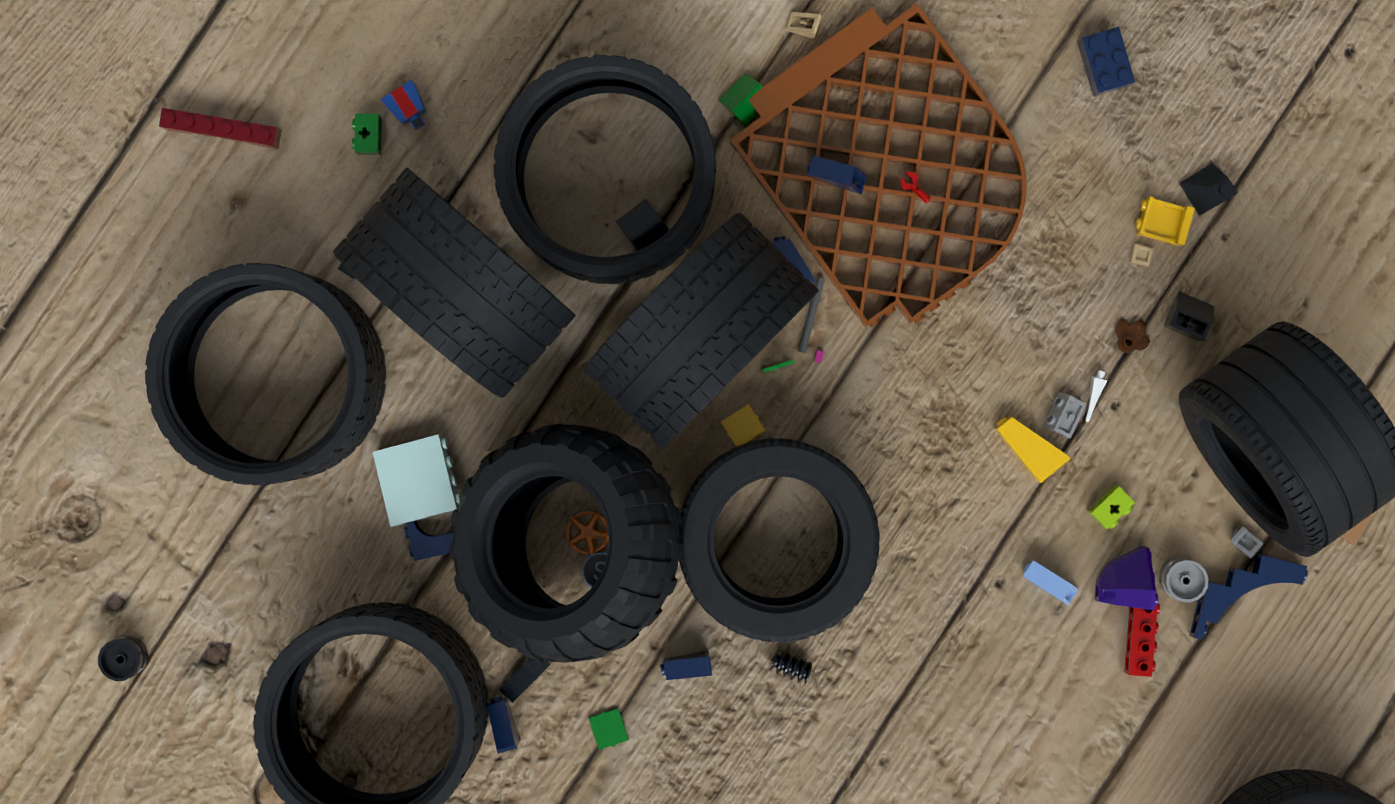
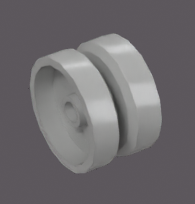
[1159,558,1209,602]

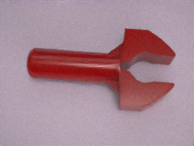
[900,172,931,203]

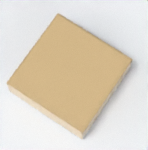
[1129,243,1154,267]

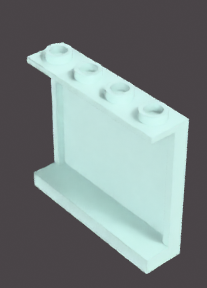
[373,434,462,527]

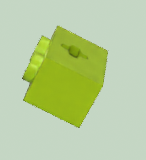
[1087,485,1135,529]

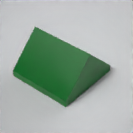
[718,73,762,128]

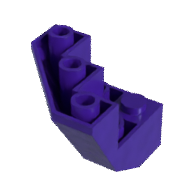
[1094,546,1158,610]

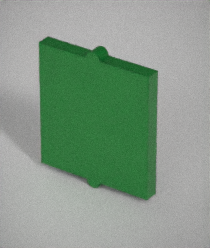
[588,708,629,750]

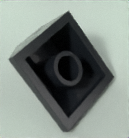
[1179,163,1238,216]

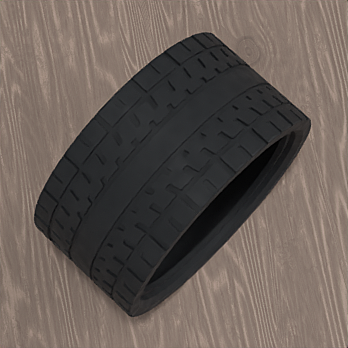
[493,55,716,284]
[333,168,576,398]
[584,212,819,448]
[145,263,386,485]
[253,602,488,804]

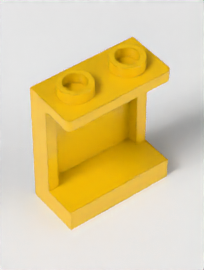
[1135,196,1195,247]

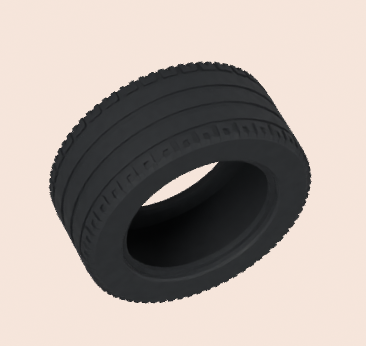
[679,438,880,642]

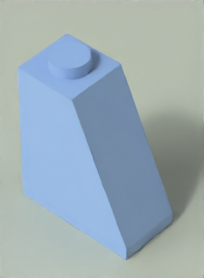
[1023,560,1078,606]

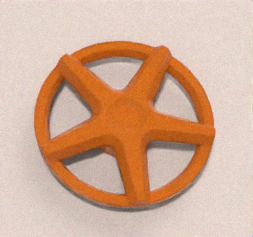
[566,511,608,554]

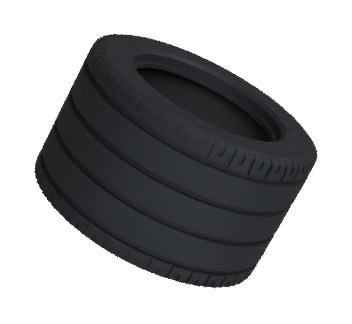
[1179,321,1395,557]

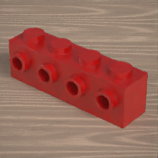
[1124,603,1160,677]

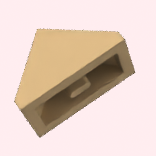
[786,12,822,39]

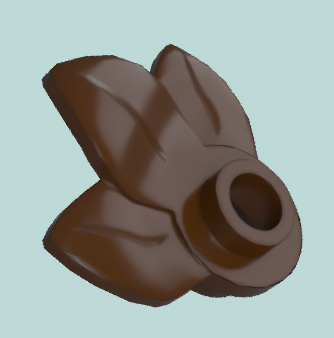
[1115,318,1150,353]

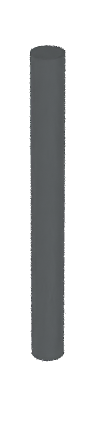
[798,277,825,353]

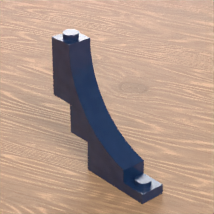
[1189,554,1308,640]

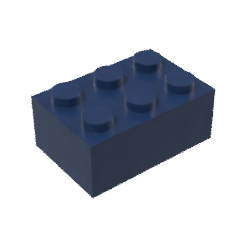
[1077,27,1135,97]

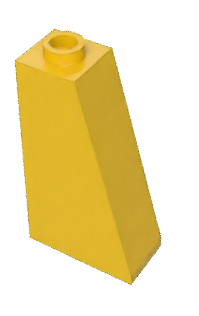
[994,417,1071,483]

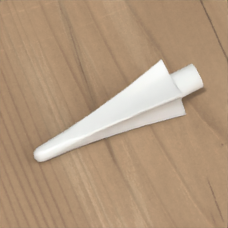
[1085,370,1107,422]

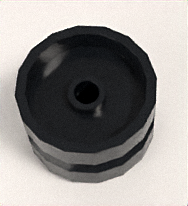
[98,636,148,681]

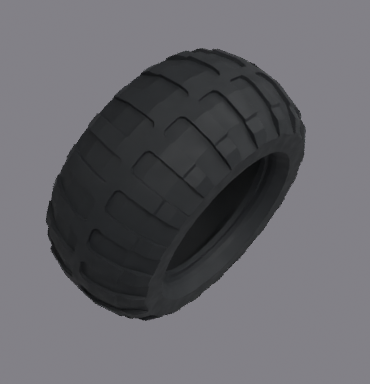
[449,424,683,663]

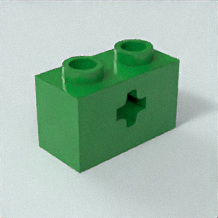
[352,113,382,155]

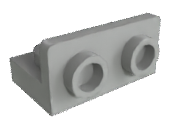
[1043,392,1086,439]

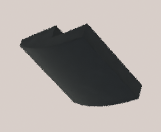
[616,199,669,251]

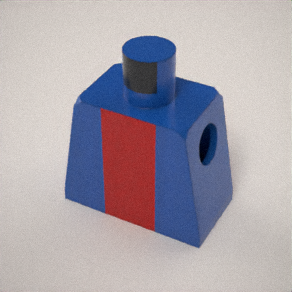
[381,80,426,130]

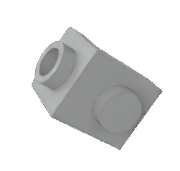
[1231,526,1263,559]

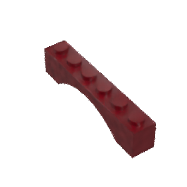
[159,108,281,149]

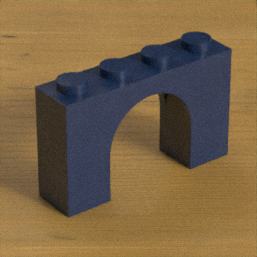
[404,520,453,561]

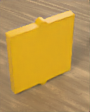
[721,404,765,446]

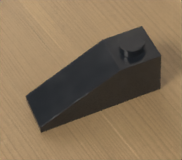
[499,658,552,703]

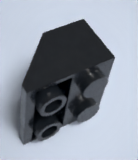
[1163,291,1214,341]

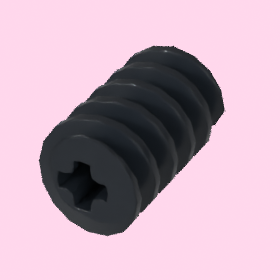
[769,650,812,685]

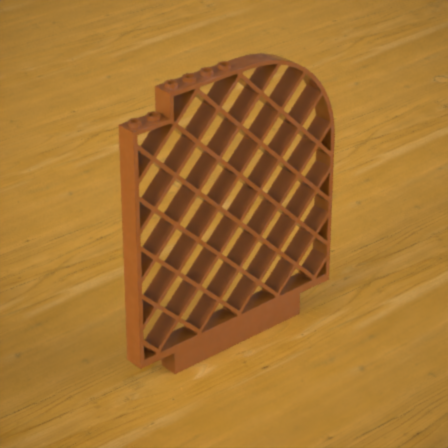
[730,3,1027,327]

